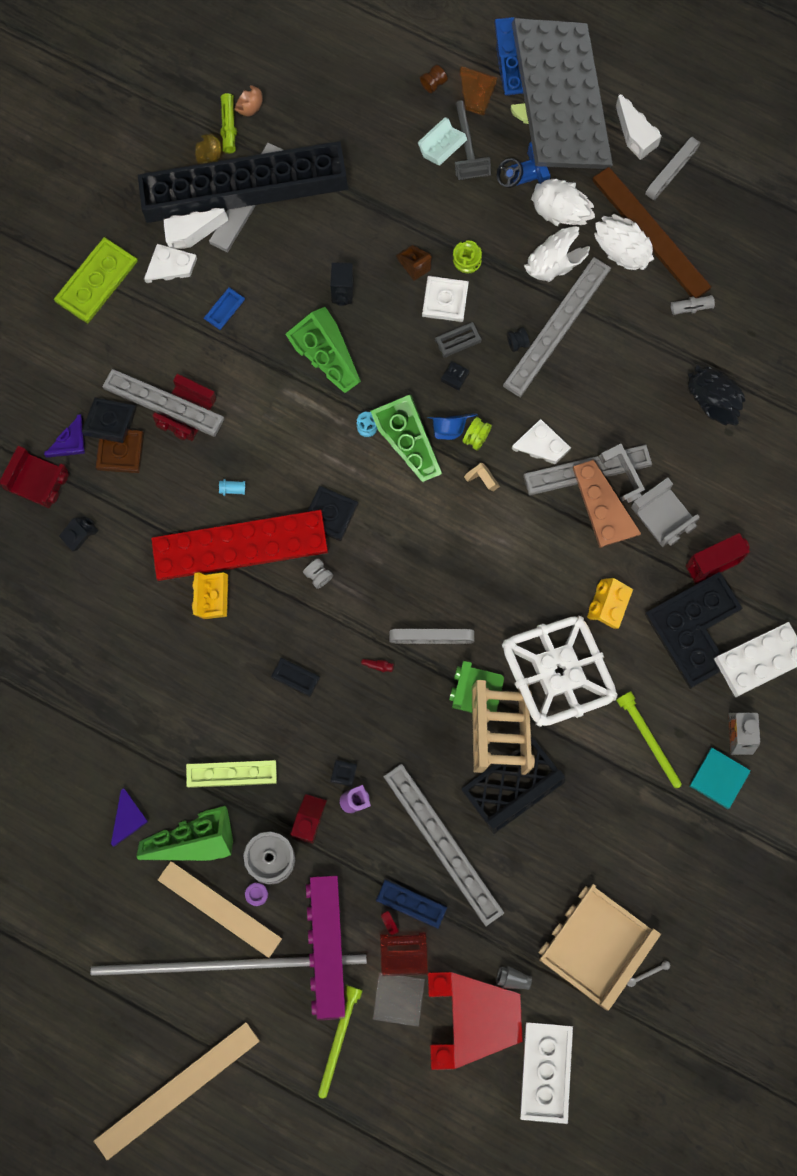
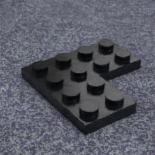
[645,572,743,689]

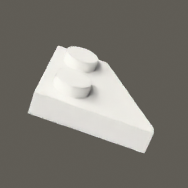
[144,244,197,283]
[512,419,571,464]

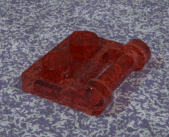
[380,933,428,976]

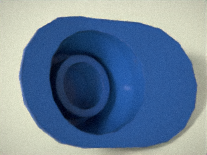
[427,413,478,440]

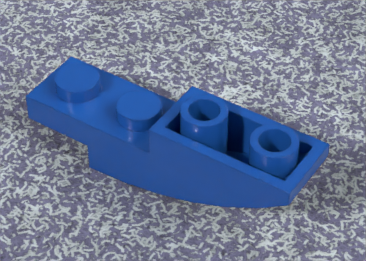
[494,17,523,95]

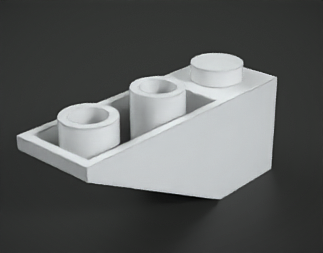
[616,94,661,160]
[164,208,229,249]

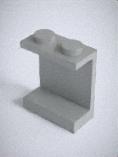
[598,444,645,503]
[631,478,700,547]

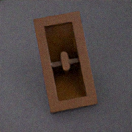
[396,245,432,281]

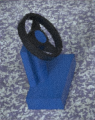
[497,142,550,188]

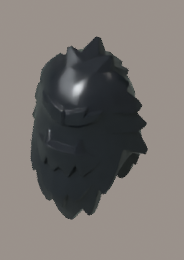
[688,365,745,426]

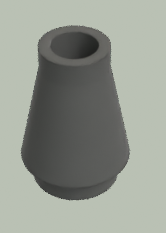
[496,965,532,990]

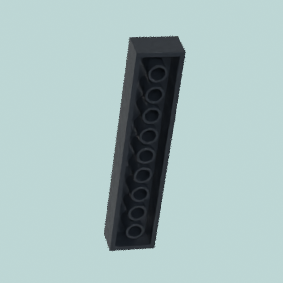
[137,141,348,223]

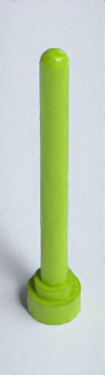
[616,691,681,788]
[318,985,363,1098]

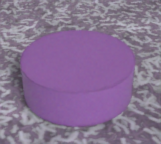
[245,883,268,906]

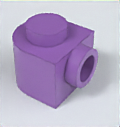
[340,785,371,813]

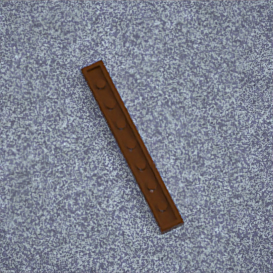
[592,167,711,298]

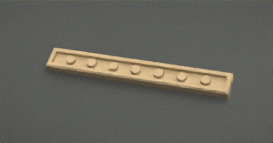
[94,1022,260,1160]

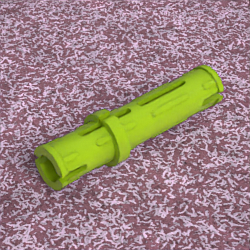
[220,93,237,154]

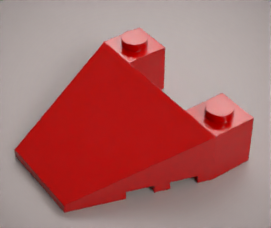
[427,972,522,1070]

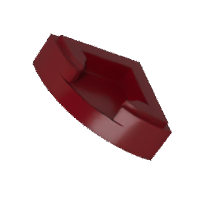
[381,911,399,936]

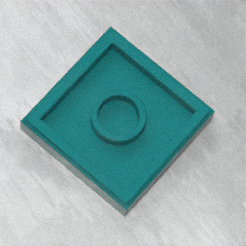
[689,748,750,809]

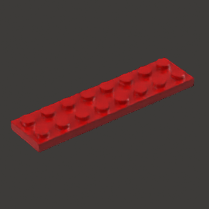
[151,510,328,581]

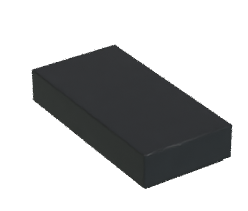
[271,658,320,697]

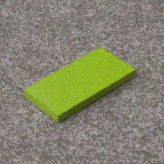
[54,237,138,324]

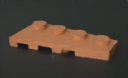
[573,460,641,548]

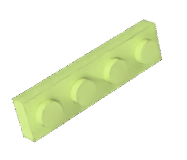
[186,760,277,788]

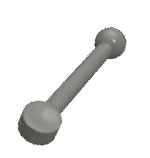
[627,961,670,987]

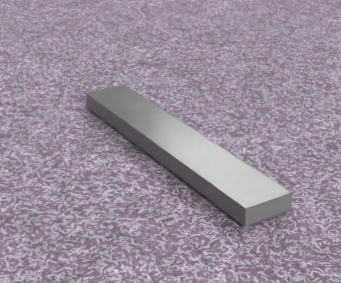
[209,143,283,253]
[102,369,224,437]
[523,445,652,496]

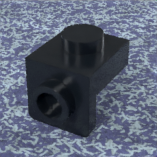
[59,516,98,551]

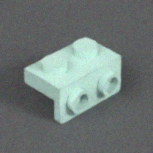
[418,117,467,166]

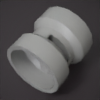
[303,559,333,589]

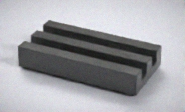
[435,322,482,358]

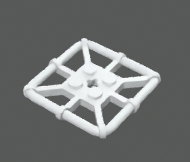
[502,615,618,727]

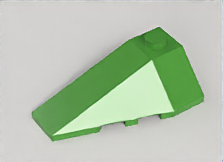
[285,307,361,393]
[370,394,442,482]
[136,806,233,861]

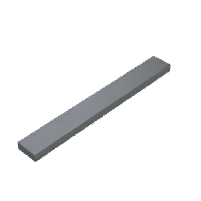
[503,257,611,398]
[383,764,504,927]

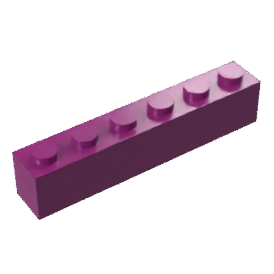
[306,876,345,1021]

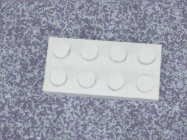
[714,622,797,698]
[520,1022,573,1124]

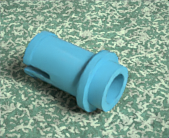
[219,479,245,496]

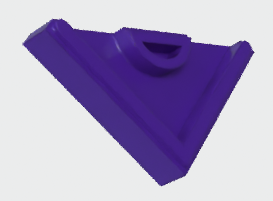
[44,414,85,458]
[111,788,148,847]

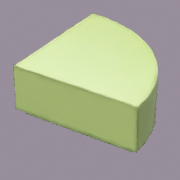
[511,103,528,124]

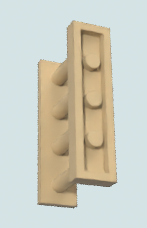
[472,680,535,775]

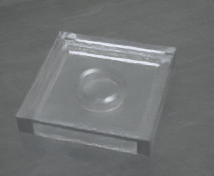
[373,973,425,1026]

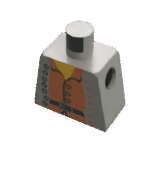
[728,713,760,755]

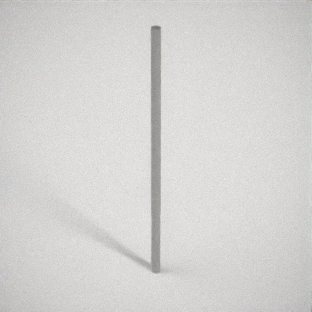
[91,954,367,976]

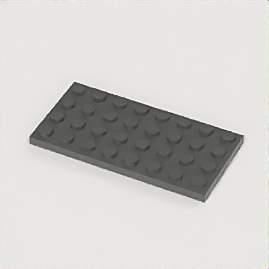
[512,18,613,169]

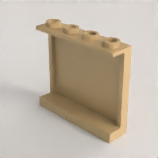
[538,884,661,1010]

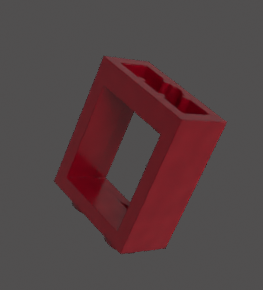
[686,533,750,585]

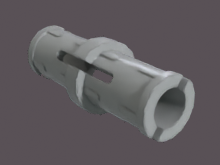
[671,295,715,315]

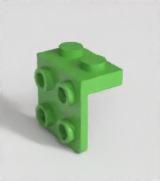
[449,661,504,713]

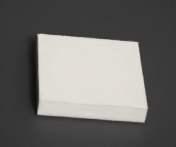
[422,276,469,322]

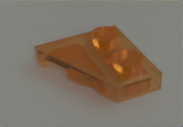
[460,66,497,116]

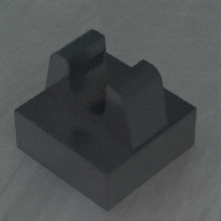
[441,361,470,391]

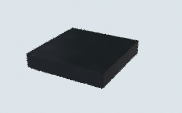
[82,398,136,443]
[307,486,358,541]

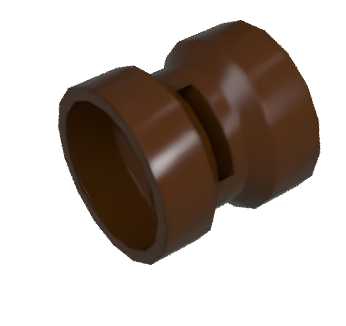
[420,65,448,93]

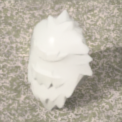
[531,179,595,226]
[594,214,654,270]
[524,227,590,282]

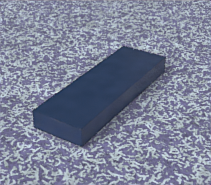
[376,880,447,929]

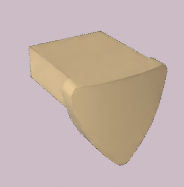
[464,463,500,491]

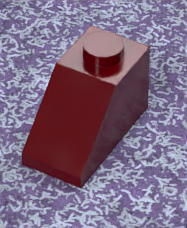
[291,794,327,844]

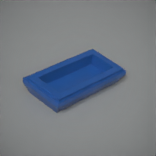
[204,287,245,330]

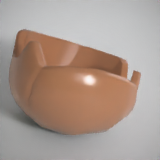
[234,85,262,117]

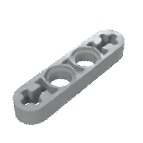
[645,137,701,200]
[389,629,475,644]

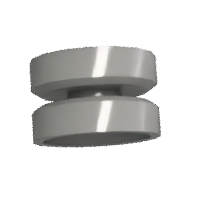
[244,832,296,885]

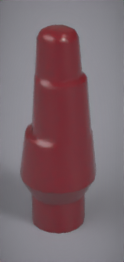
[361,659,394,672]

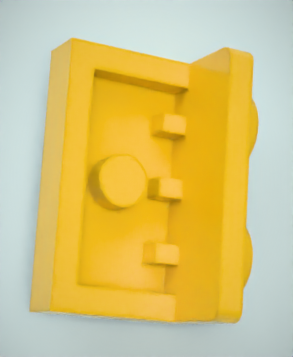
[192,572,228,619]
[587,578,633,629]

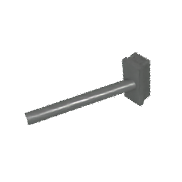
[455,101,491,180]

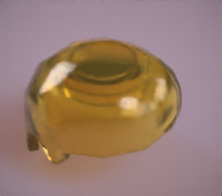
[195,134,222,165]

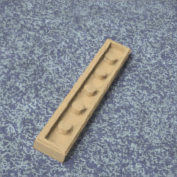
[158,861,282,958]

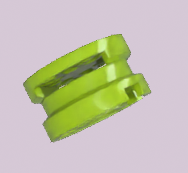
[453,240,482,273]
[463,417,492,451]

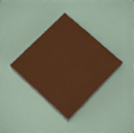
[96,430,144,473]

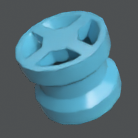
[357,412,378,437]

